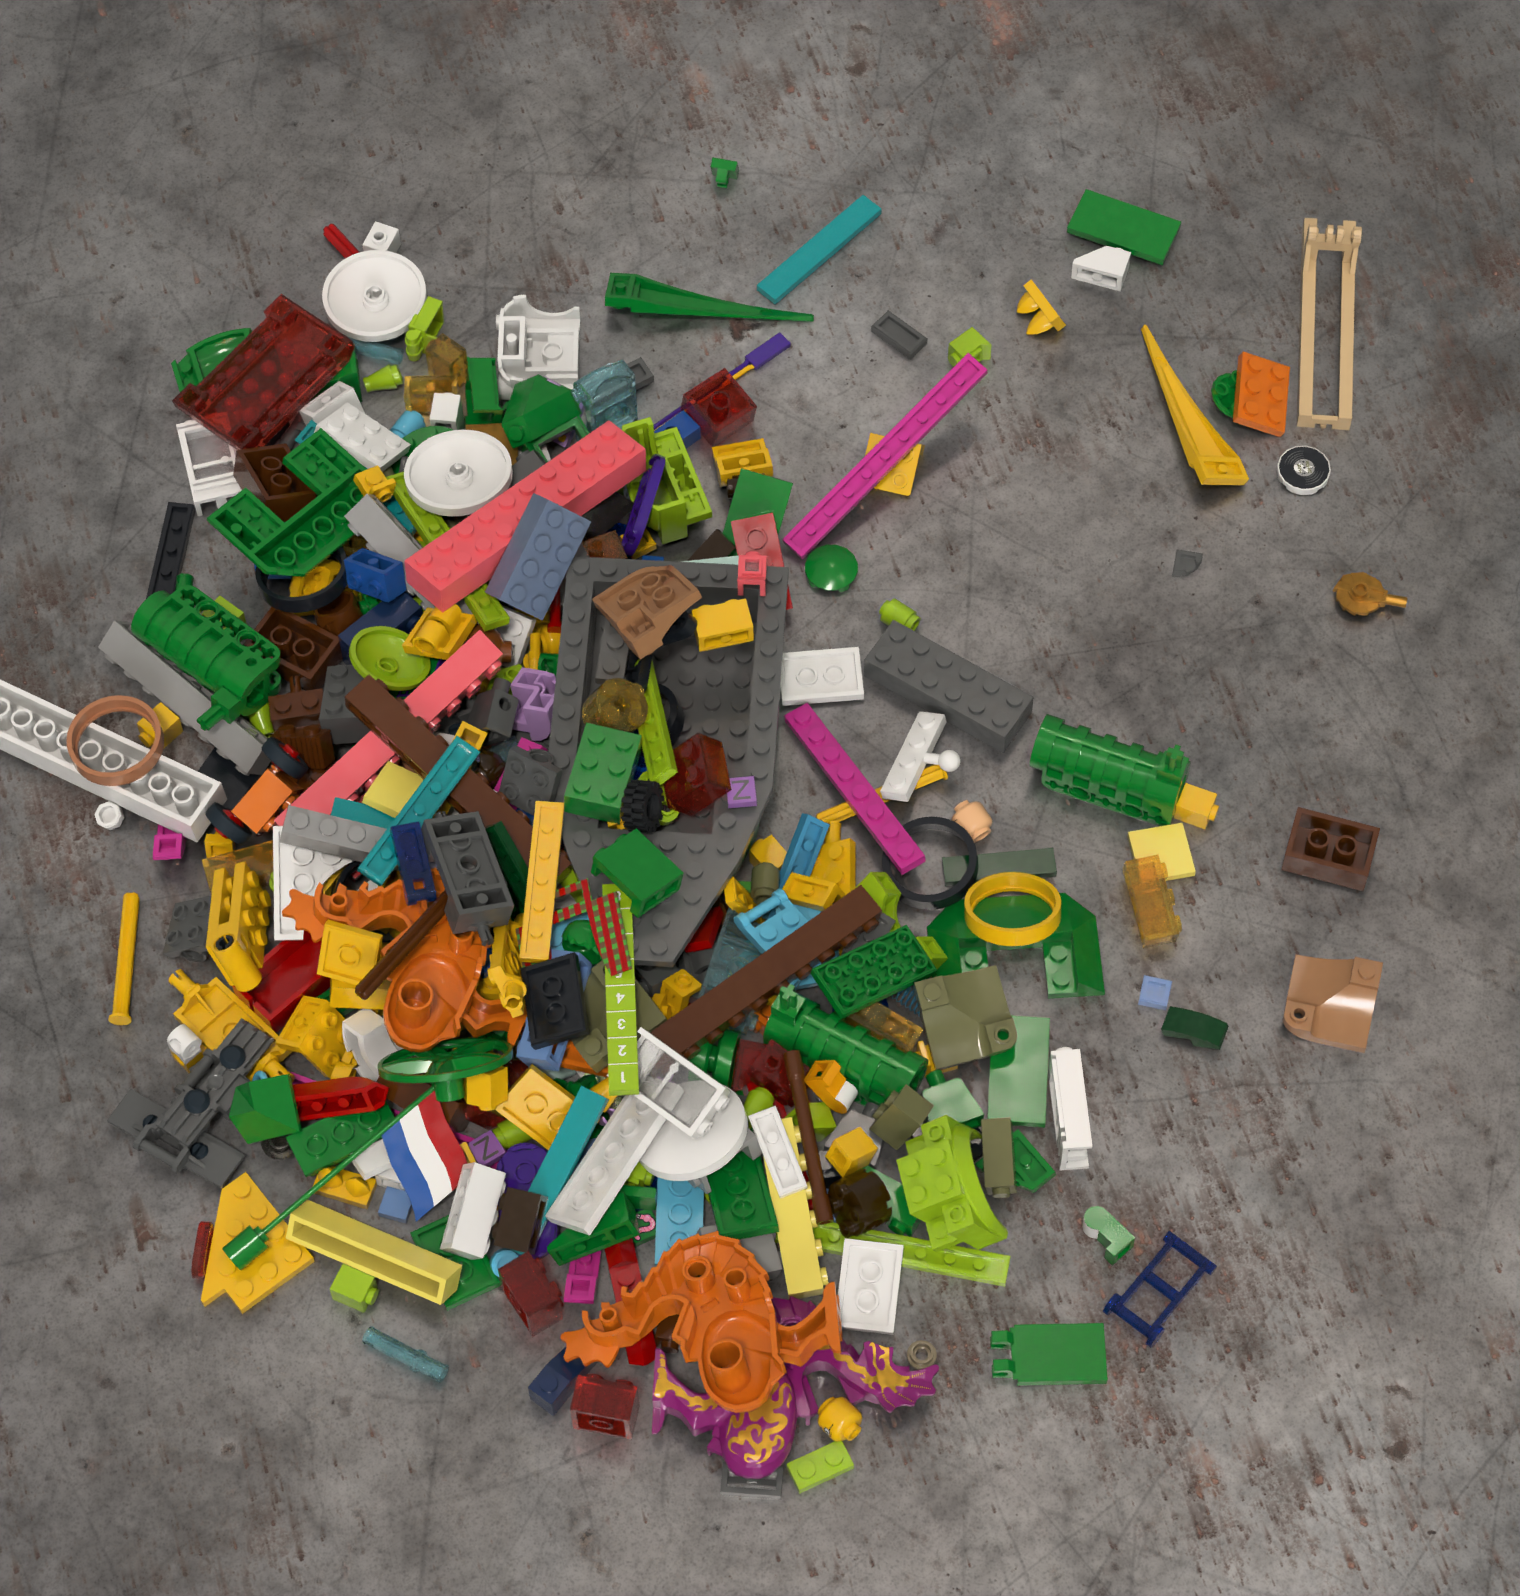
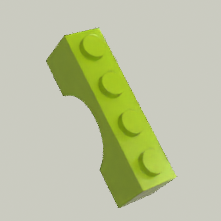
[856,872,948,980]

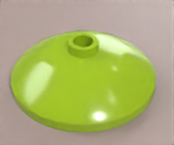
[349,626,431,691]

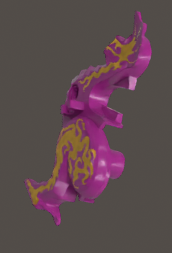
[652,1296,939,1479]

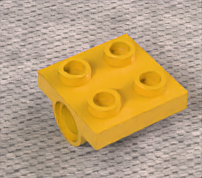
[402,604,477,660]

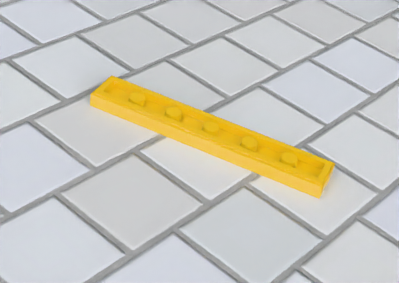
[519,801,564,963]

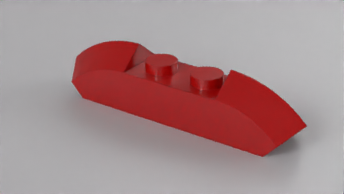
[292,1077,389,1121]
[604,1238,656,1366]

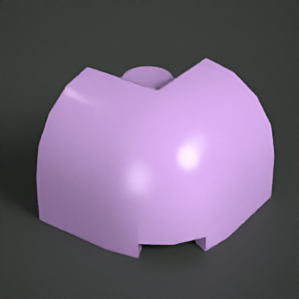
[510,667,556,741]

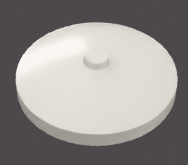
[322,250,427,342]
[404,430,513,516]
[639,1080,748,1181]

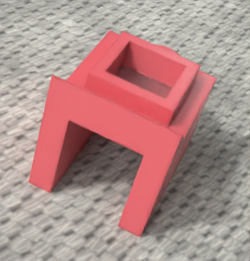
[737,551,767,596]

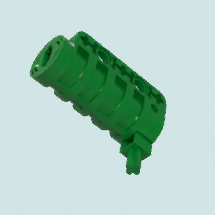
[131,585,281,731]
[1029,714,1191,826]
[763,984,928,1107]

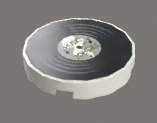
[1277,446,1331,495]

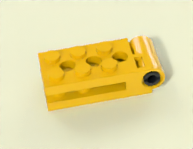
[206,861,271,992]

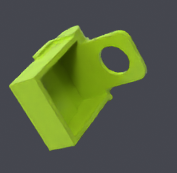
[405,296,451,361]

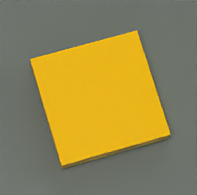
[317,920,383,985]

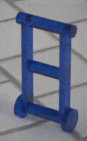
[1103,1231,1217,1348]

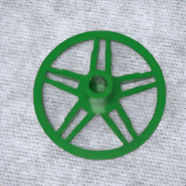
[377,1037,513,1102]

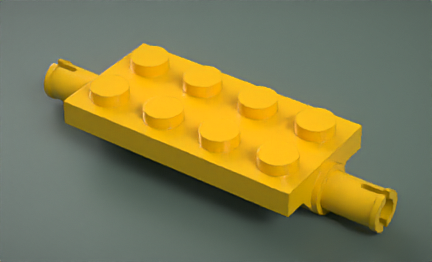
[810,821,856,956]
[487,913,527,1018]
[168,969,295,1083]

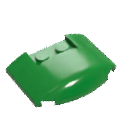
[171,328,287,416]

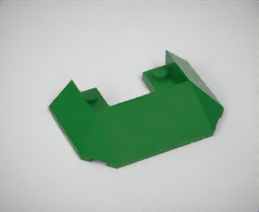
[207,428,367,577]
[927,893,1105,999]

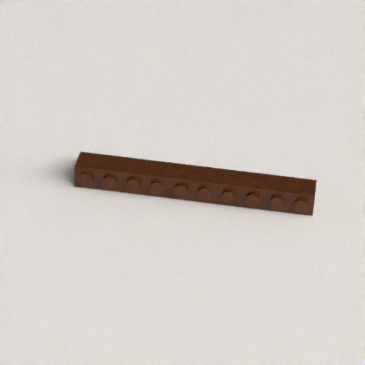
[345,675,571,885]
[650,885,882,1079]

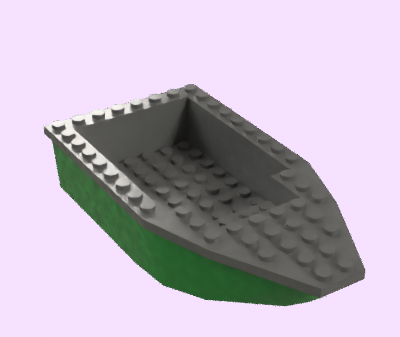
[548,556,789,967]

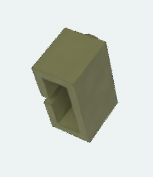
[869,1084,934,1150]

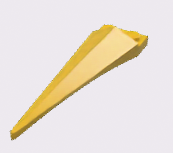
[1141,324,1249,485]

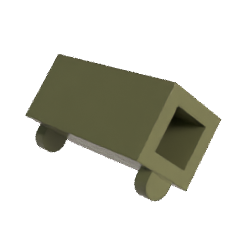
[981,1117,1017,1198]

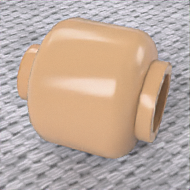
[951,800,992,843]

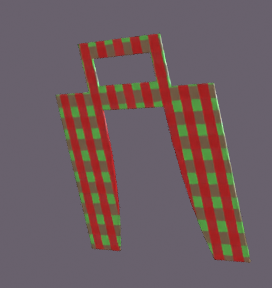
[516,878,632,976]

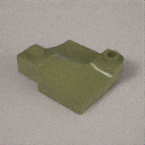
[571,960,668,1073]
[913,965,1017,1070]

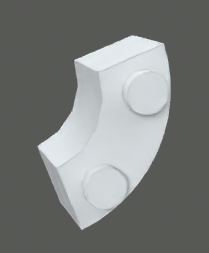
[342,1009,398,1081]

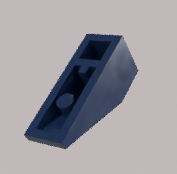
[528,1347,597,1416]

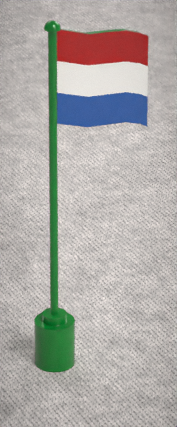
[222,1082,468,1270]

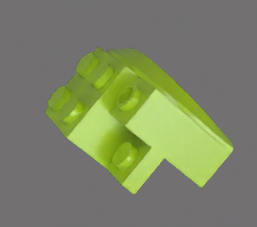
[622,417,712,545]
[896,1115,1008,1252]

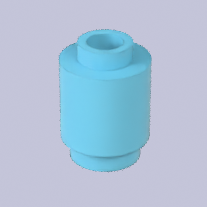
[390,410,426,438]

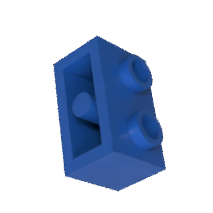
[344,548,407,603]

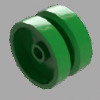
[688,1029,741,1089]

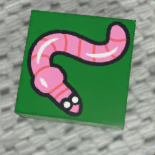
[632,1209,656,1247]

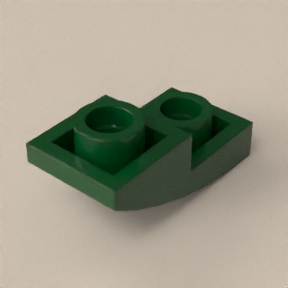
[1161,1006,1229,1050]

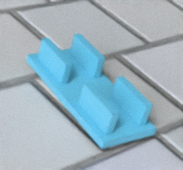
[655,1178,704,1266]

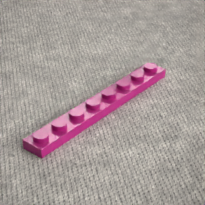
[784,703,926,875]

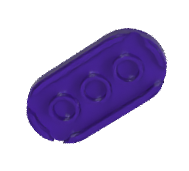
[621,454,665,556]
[496,1143,559,1261]

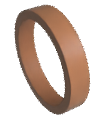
[66,695,164,786]

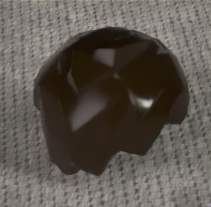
[475,749,506,789]

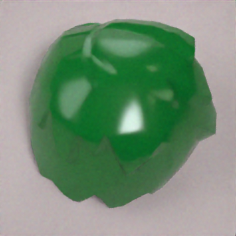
[561,920,602,966]

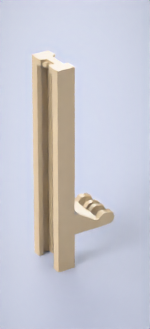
[1297,218,1362,430]

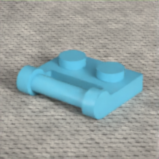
[733,888,808,954]

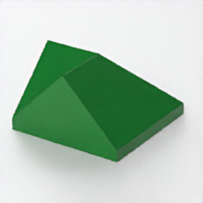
[229,1074,302,1144]

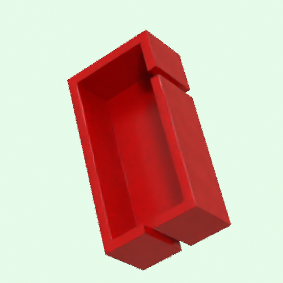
[232,930,330,1033]

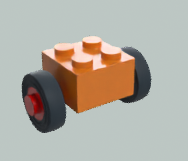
[205,737,309,845]

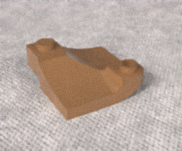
[592,565,702,660]
[1283,954,1383,1053]

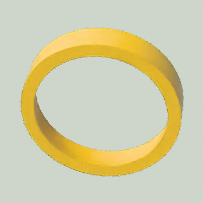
[964,872,1061,946]

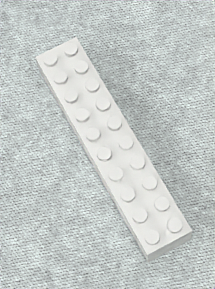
[0,680,227,842]

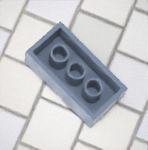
[485,493,591,621]

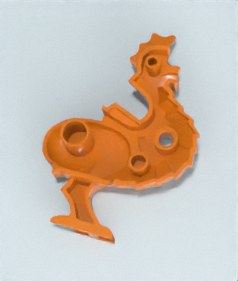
[282,867,527,1052]
[560,1231,843,1413]

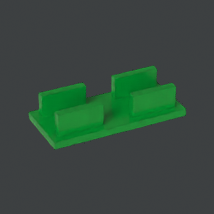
[286,1101,394,1177]

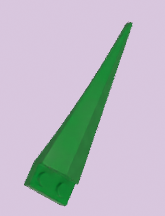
[605,272,814,322]

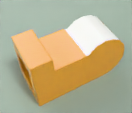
[804,1060,858,1114]

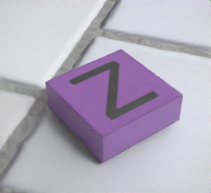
[725,776,757,808]
[467,1130,506,1167]

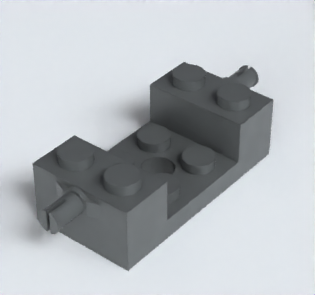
[418,811,514,946]

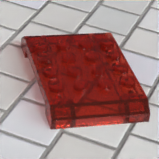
[172,294,355,450]

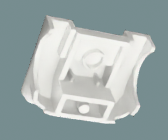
[496,295,581,400]

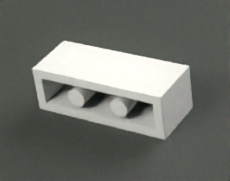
[440,1162,506,1260]

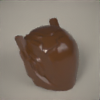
[314,590,363,636]

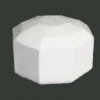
[95,801,125,830]

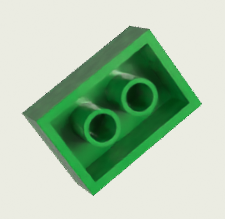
[564,723,642,825]

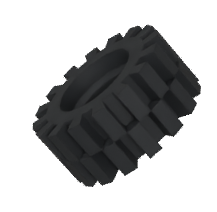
[621,780,664,833]

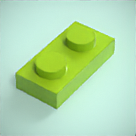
[786,1441,854,1494]

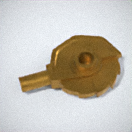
[1333,572,1408,616]

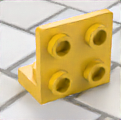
[865,433,925,496]
[275,995,346,1078]

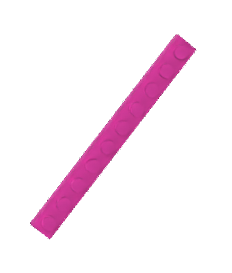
[782,353,988,560]

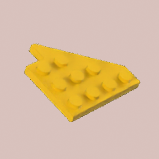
[201,1172,315,1314]

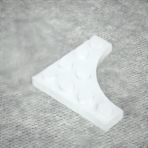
[273,826,355,941]

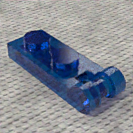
[390,822,437,906]

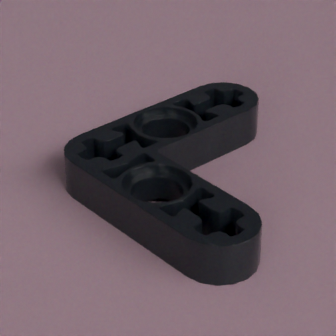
[619,611,697,700]

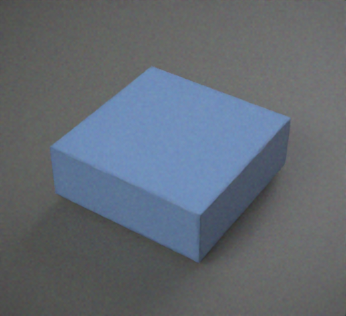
[1138,975,1172,1010]
[378,1186,412,1224]

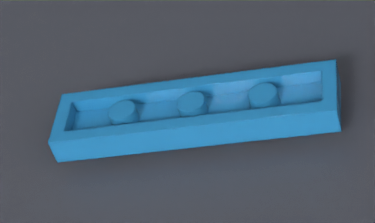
[762,813,830,920]

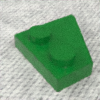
[975,1129,1056,1193]

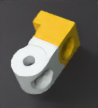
[167,1024,207,1073]

